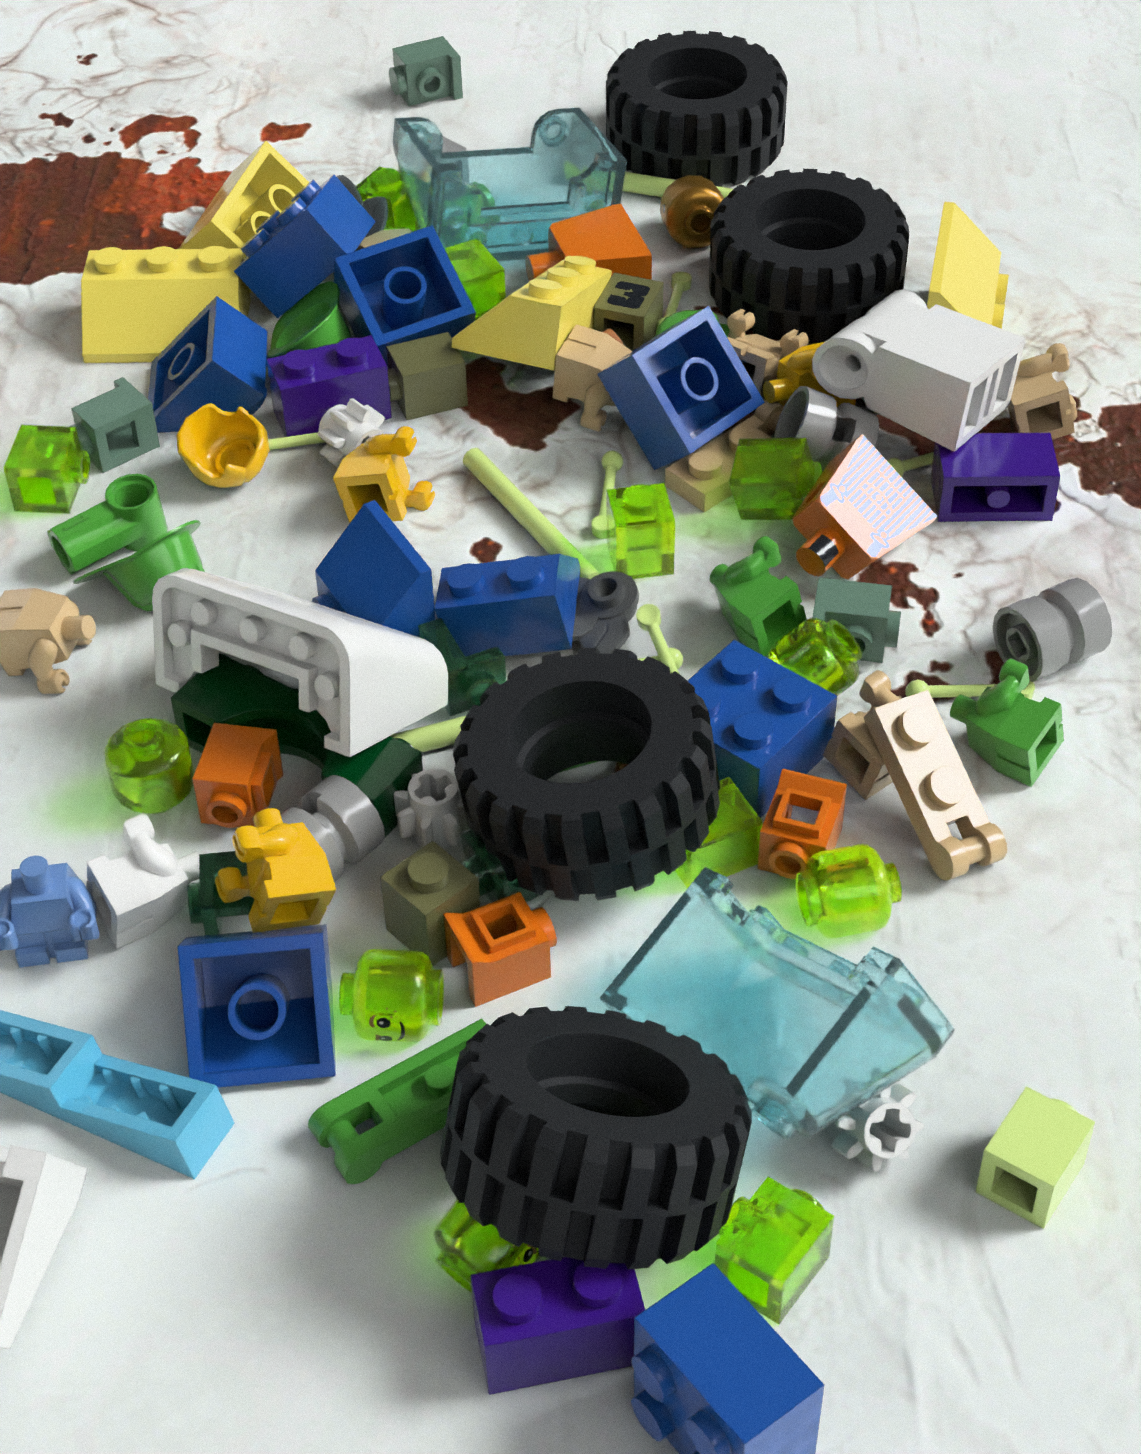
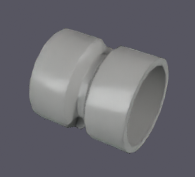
[773,386,879,472]
[992,578,1112,682]
[280,775,385,882]

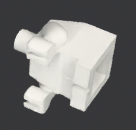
[87,814,207,949]

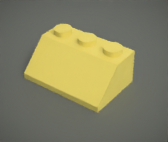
[179,141,309,293]
[927,202,1009,329]
[81,246,251,363]
[451,256,612,371]

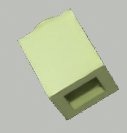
[975,1086,1095,1229]

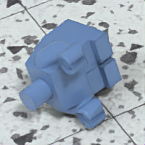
[0,856,100,968]

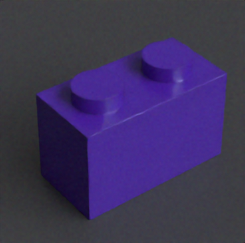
[266,335,392,437]
[931,433,1060,522]
[470,1257,645,1395]

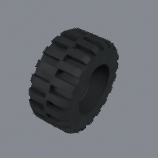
[606,31,788,187]
[709,168,909,344]
[453,647,720,901]
[440,1006,752,1269]

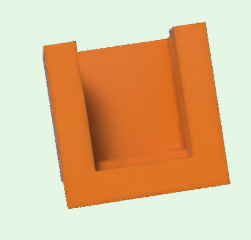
[192,723,284,828]
[757,769,847,885]
[443,892,557,1007]

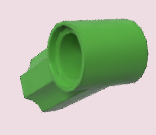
[47,474,168,575]

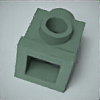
[389,36,463,106]
[66,377,160,473]
[808,577,901,664]

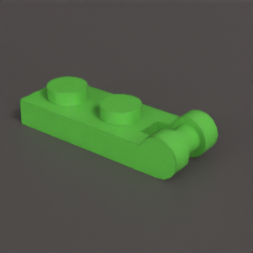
[308,1018,486,1184]

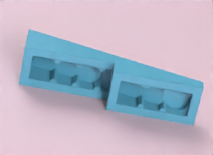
[0,1010,235,1179]

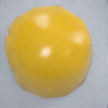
[176,403,270,488]

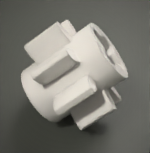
[318,398,385,467]
[394,769,469,849]
[824,1071,924,1172]

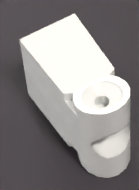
[812,289,1026,452]

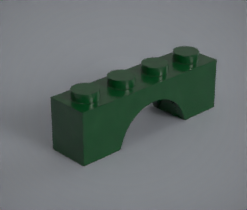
[170,653,423,839]

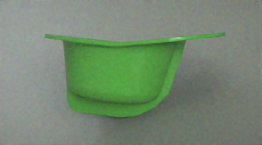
[267,281,351,358]
[72,520,205,611]

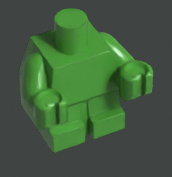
[709,536,808,657]
[950,659,1064,787]

